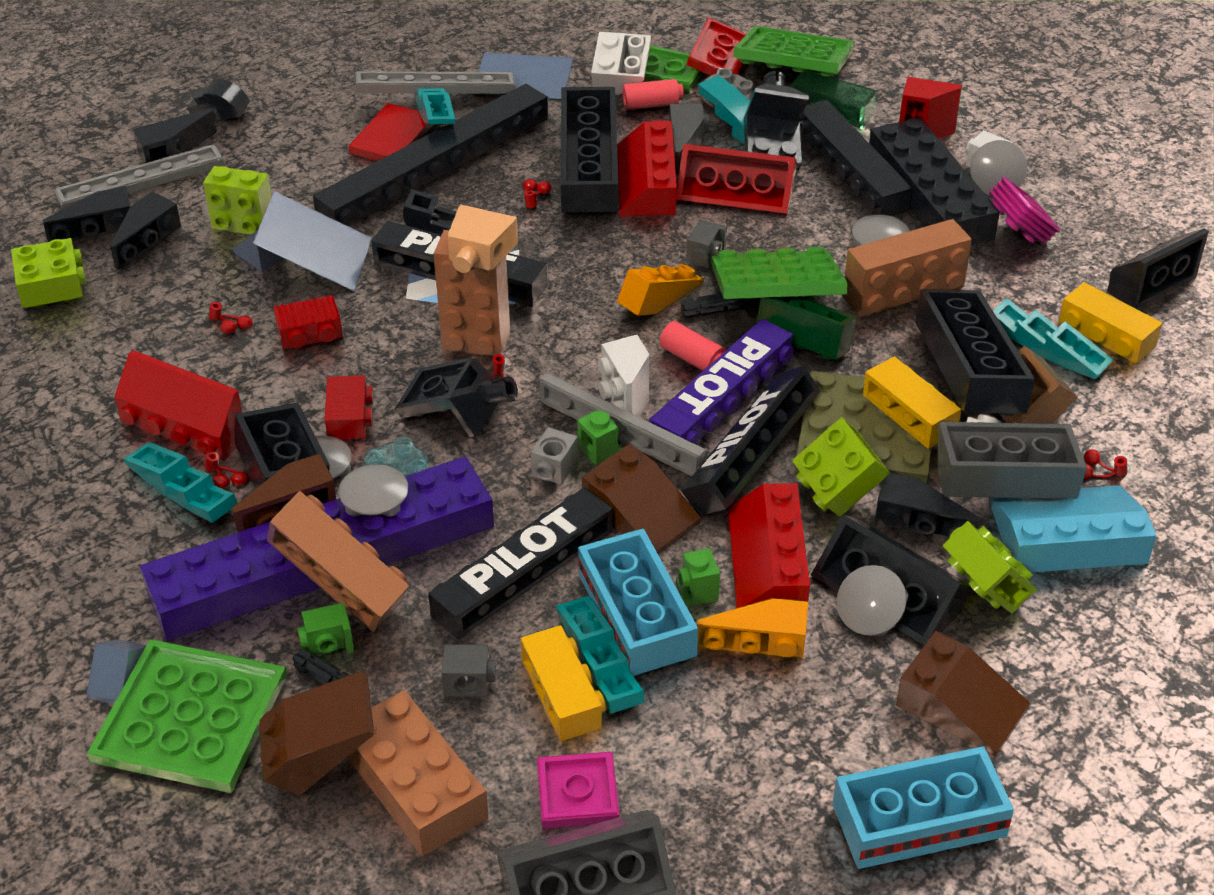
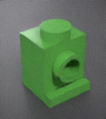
[577,409,622,466]
[675,548,720,607]
[297,602,354,655]

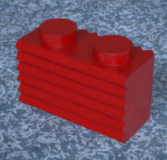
[273,295,343,350]
[324,375,374,441]

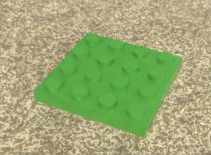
[733,26,855,76]
[711,246,847,299]
[87,639,287,793]

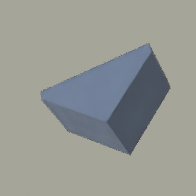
[232,231,283,271]
[86,639,146,704]

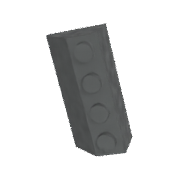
[938,422,1087,499]
[496,810,676,895]

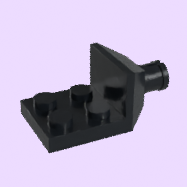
[744,71,809,171]
[395,357,518,437]

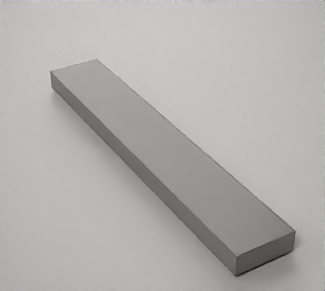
[355,71,516,94]
[54,144,225,210]
[539,372,706,476]

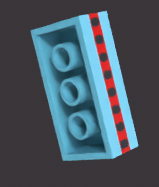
[578,528,698,676]
[832,746,1014,869]

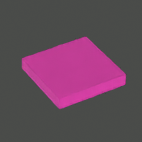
[537,752,620,829]

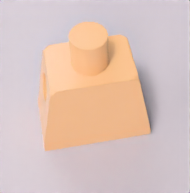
[448,204,518,273]

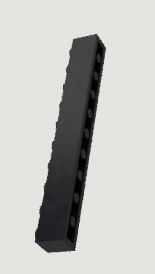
[313,84,548,227]

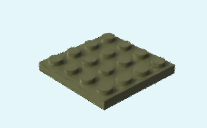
[795,371,938,484]

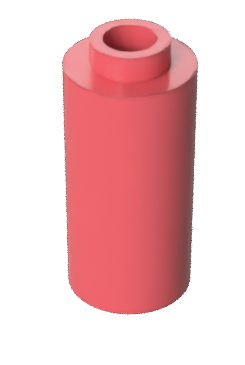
[622,79,683,111]
[659,321,727,371]

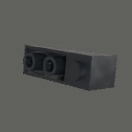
[133,108,217,164]
[42,186,131,242]
[110,191,181,270]
[875,473,980,539]

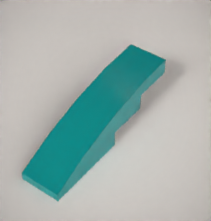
[698,75,750,144]
[414,88,456,124]
[993,298,1114,379]
[123,442,238,523]
[556,596,645,714]

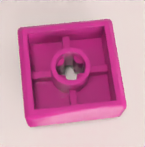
[989,177,1060,245]

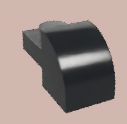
[187,79,250,121]
[403,189,457,235]

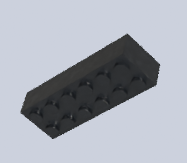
[561,87,618,213]
[869,117,1000,245]
[915,289,1035,416]

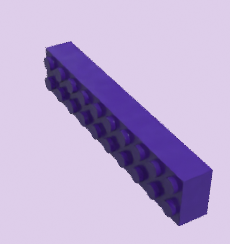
[139,456,494,641]

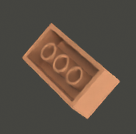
[843,219,972,317]
[434,230,510,356]
[267,491,409,633]
[347,690,489,857]

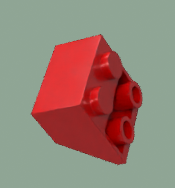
[899,77,962,139]

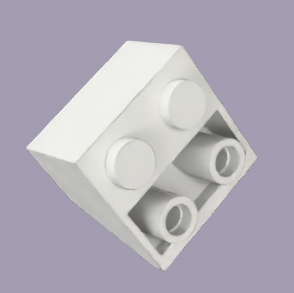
[591,32,651,95]
[598,335,649,417]

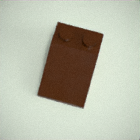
[582,444,701,554]
[232,454,336,532]
[896,631,1030,757]
[259,671,374,795]

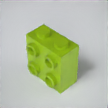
[203,166,272,235]
[11,238,87,308]
[792,417,890,517]
[942,521,1038,613]

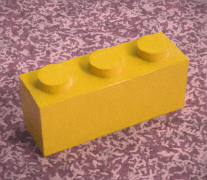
[1059,282,1162,364]
[863,356,961,449]
[520,625,606,742]

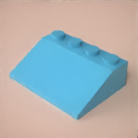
[989,485,1157,573]

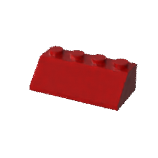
[617,120,677,216]
[676,144,797,214]
[114,350,242,461]
[728,483,810,609]

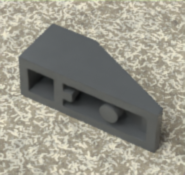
[669,103,709,174]

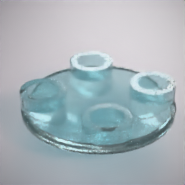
[364,437,430,476]

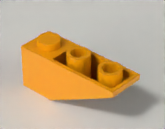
[617,264,704,316]
[697,598,808,658]

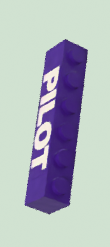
[649,319,793,445]

